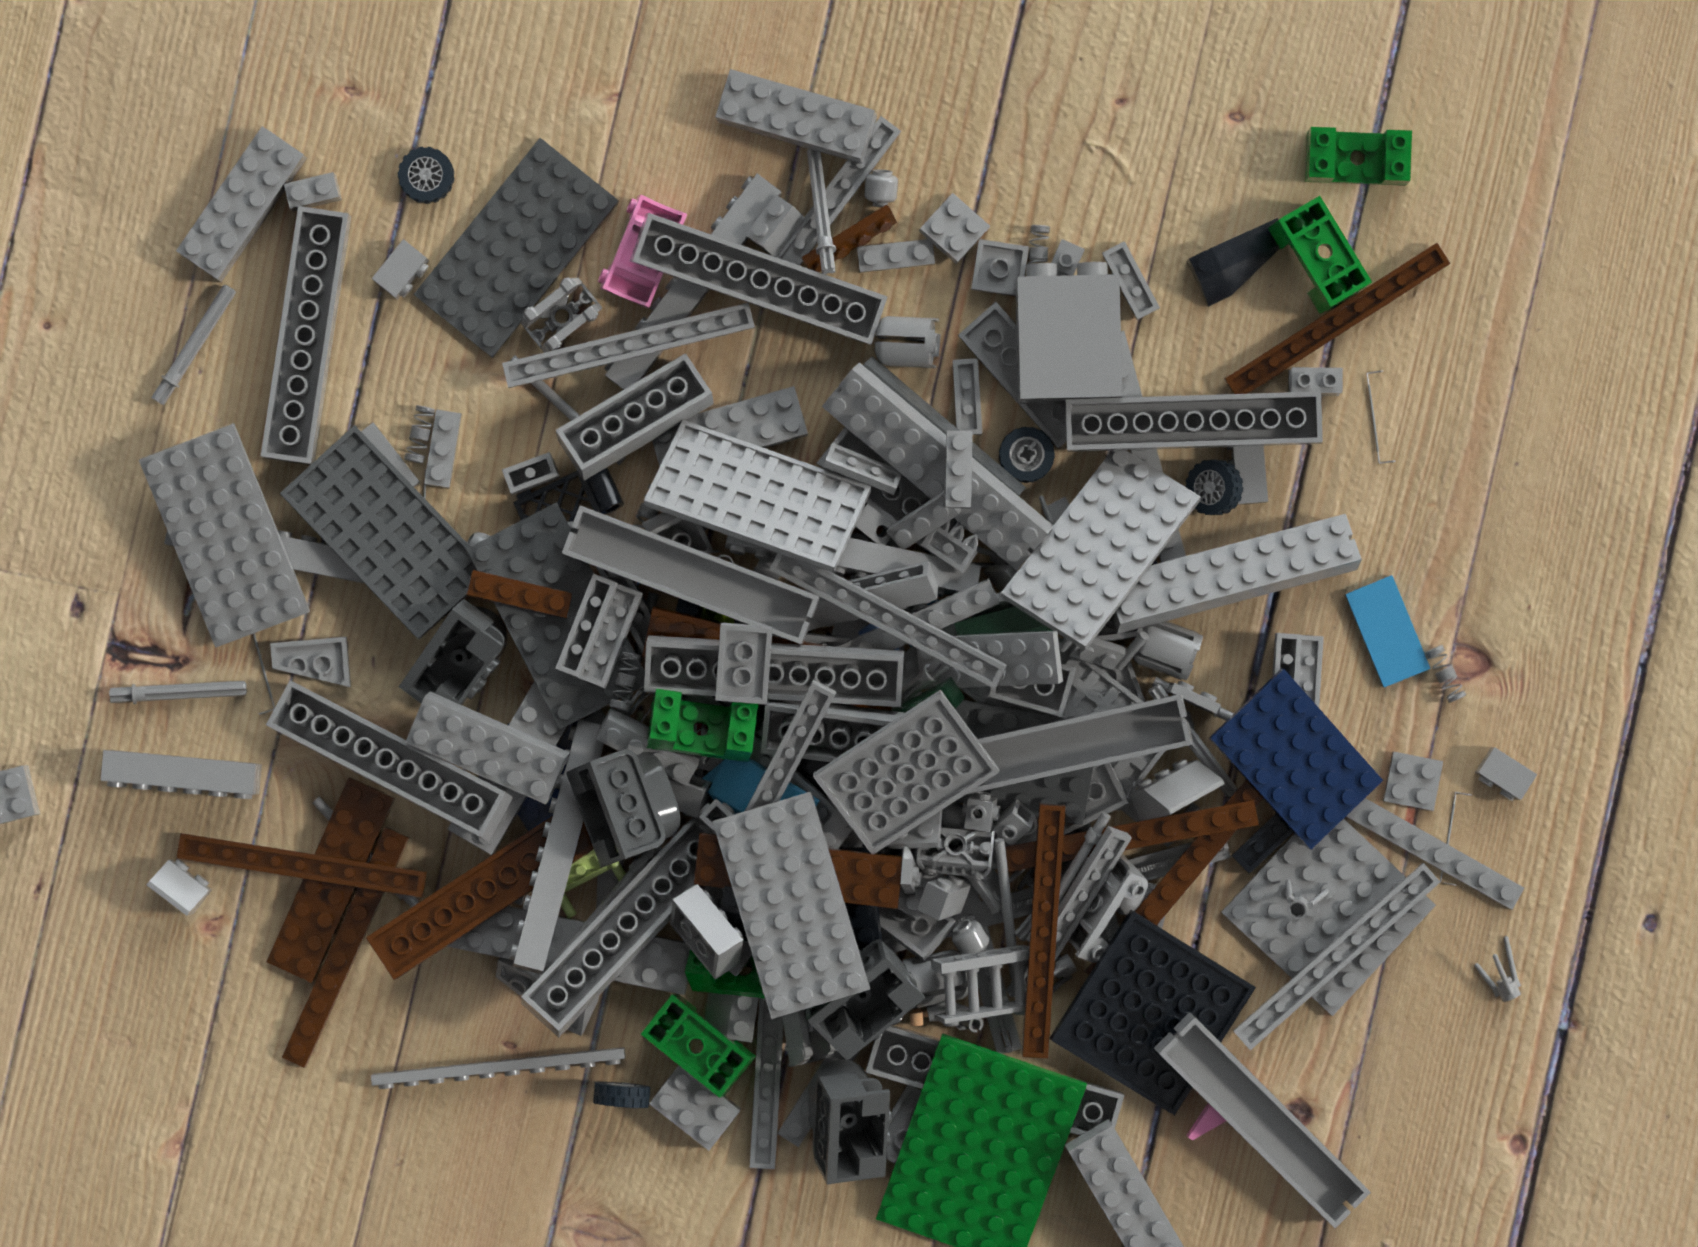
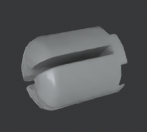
[875,316,940,369]
[1133,621,1203,680]
[903,950,968,1009]

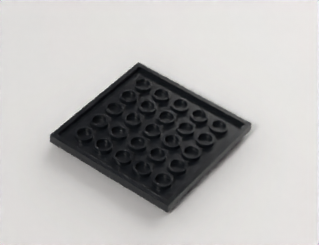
[1049,910,1256,1116]

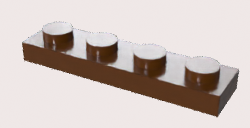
[801,205,897,272]
[467,570,572,619]

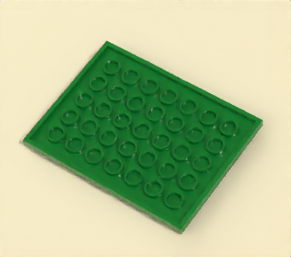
[876,1033,1087,1247]

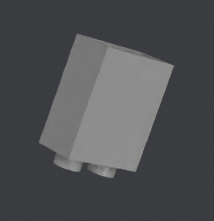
[1015,262,1122,403]

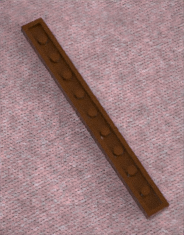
[1224,243,1451,394]
[1084,779,1263,975]
[1005,800,1259,872]
[1022,803,1066,1059]
[282,827,410,1068]
[177,833,427,897]

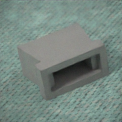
[1288,367,1343,396]

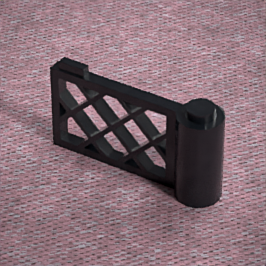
[513,467,624,522]

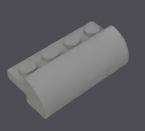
[555,574,643,689]
[1272,633,1324,707]

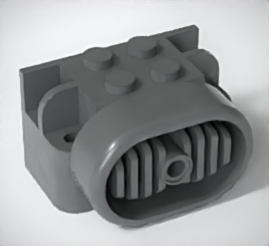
[399,599,508,705]
[566,749,680,868]
[805,939,925,1060]
[808,1060,892,1185]

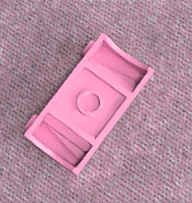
[598,195,687,308]

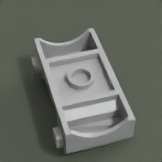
[1068,854,1148,963]

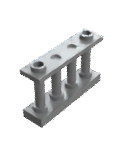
[931,945,1029,1026]

